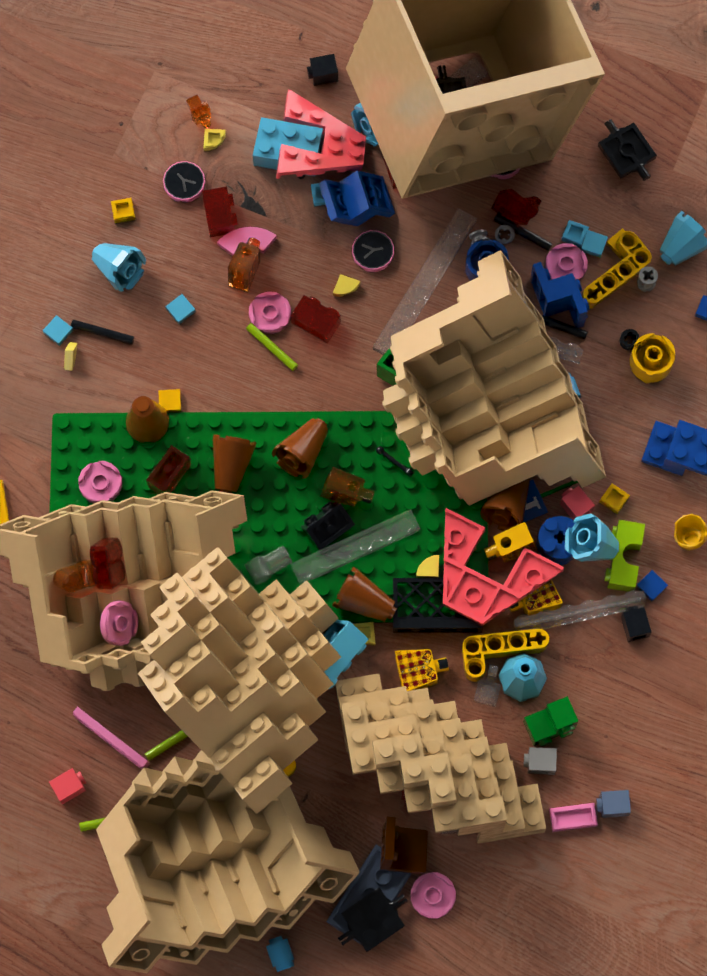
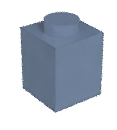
[596,790,631,818]

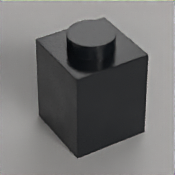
[307,54,338,86]
[621,606,652,642]

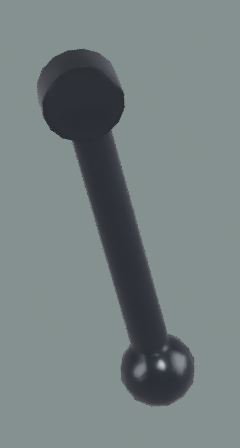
[376,446,414,477]

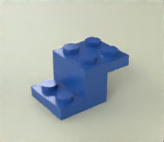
[319,170,395,226]
[530,262,589,328]
[641,420,707,476]

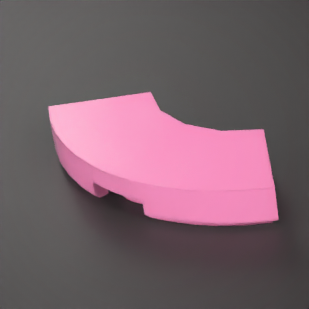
[217,227,277,257]

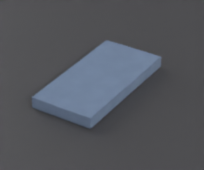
[326,844,412,945]

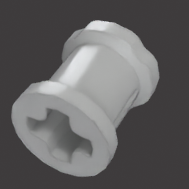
[637,266,658,292]

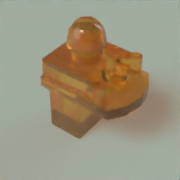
[186,95,211,128]

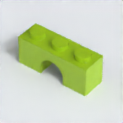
[604,520,645,593]

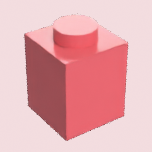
[560,486,595,520]
[49,768,86,805]

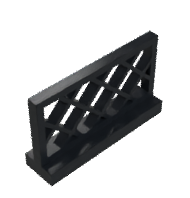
[393,578,483,633]

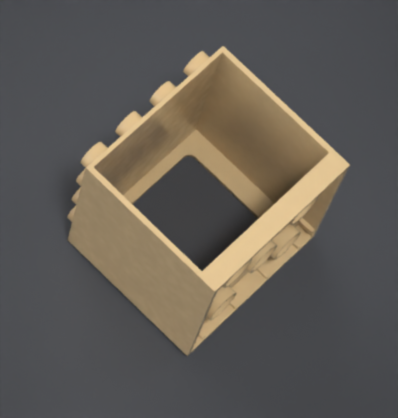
[346,0,605,199]

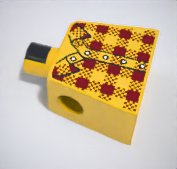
[484,522,537,562]
[509,579,563,617]
[395,649,449,691]

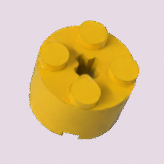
[629,333,675,384]

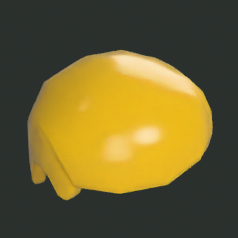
[674,514,707,550]

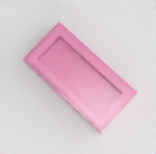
[549,803,598,832]

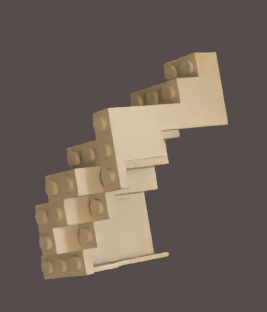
[382,250,606,506]
[0,490,247,691]
[138,547,341,814]
[335,674,546,844]
[96,750,360,973]

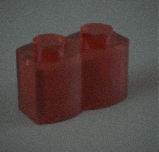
[90,538,126,589]

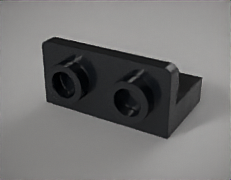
[301,501,355,551]

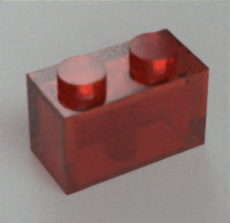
[202,186,238,237]
[290,295,341,344]
[146,445,191,494]

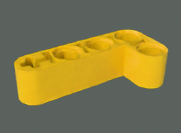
[581,231,652,309]
[462,629,549,682]

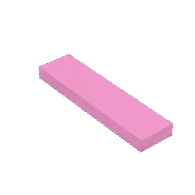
[73,706,150,770]

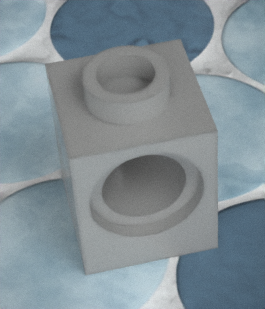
[524,747,557,775]

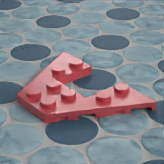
[276,89,366,179]
[443,508,564,626]

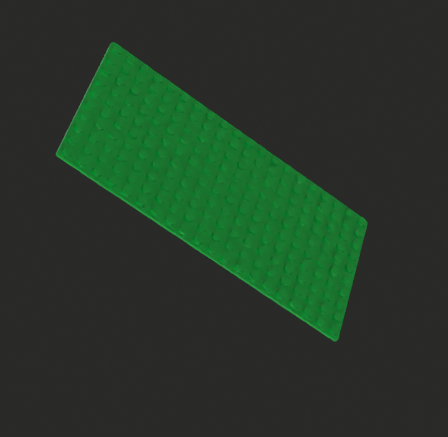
[49,411,489,623]

